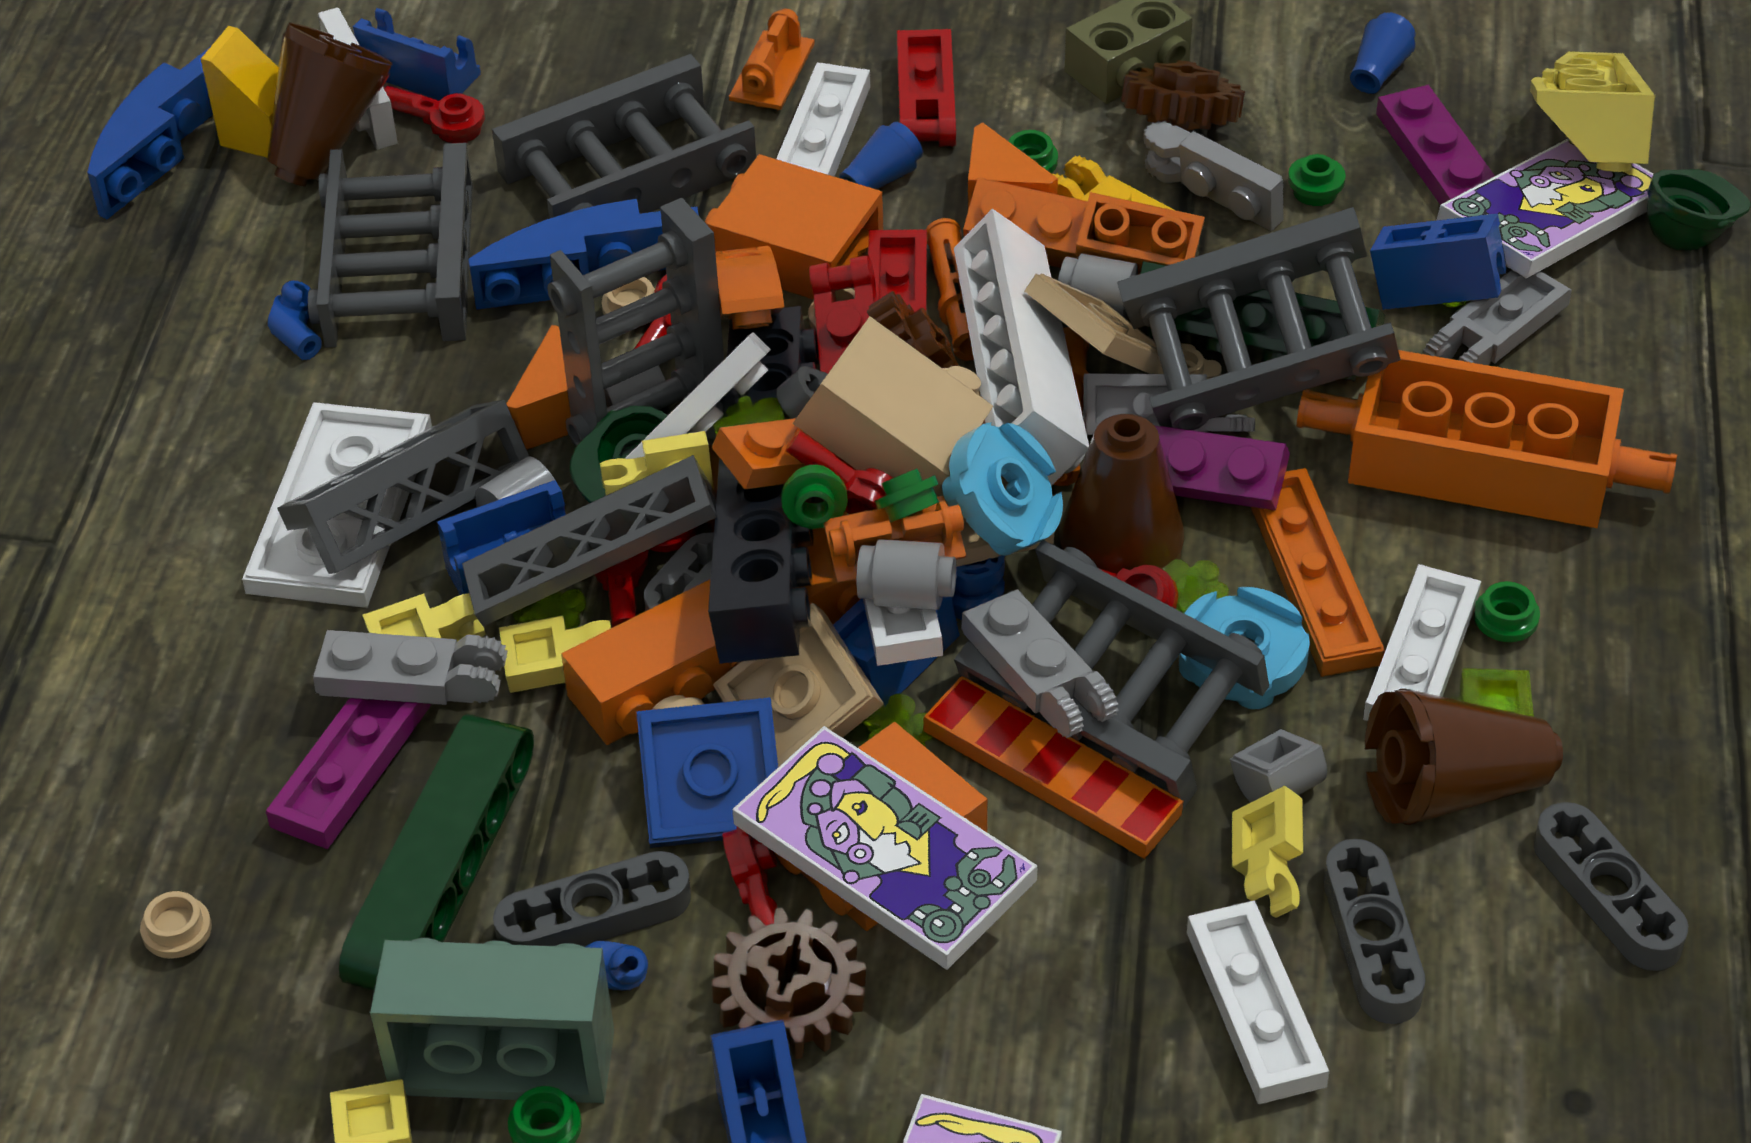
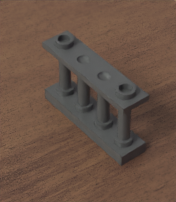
[492,54,756,219]
[308,143,473,348]
[547,198,724,447]
[1117,207,1401,430]
[954,540,1269,810]

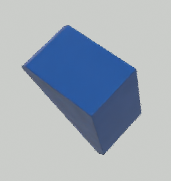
[710,1020,807,1143]

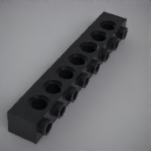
[708,306,819,664]

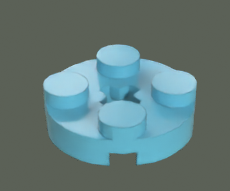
[942,422,1063,556]
[1179,587,1310,709]

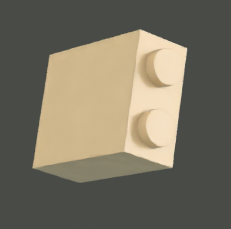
[792,316,993,497]

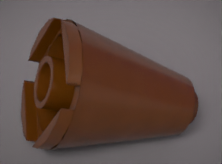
[267,22,392,187]
[1059,414,1185,574]
[1365,688,1563,825]

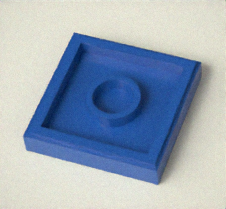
[636,697,778,848]

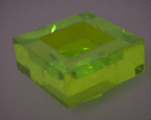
[1460,668,1534,717]

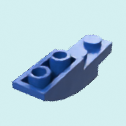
[87,46,213,219]
[469,199,699,309]

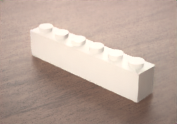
[954,208,1089,486]

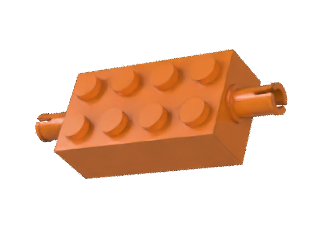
[1296,350,1677,529]

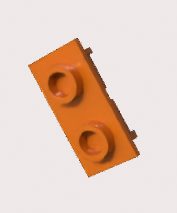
[729,9,815,110]
[823,496,966,584]

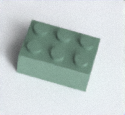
[370,938,614,1103]

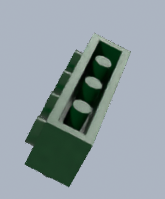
[1140,261,1386,382]

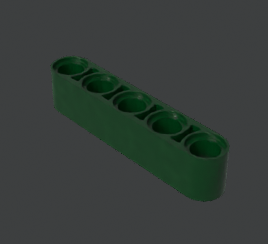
[339,714,534,991]

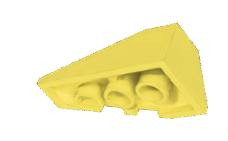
[1530,51,1655,172]

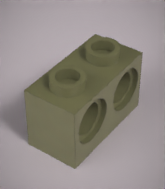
[1065,0,1192,104]

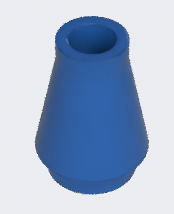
[1350,13,1415,94]
[839,122,923,189]

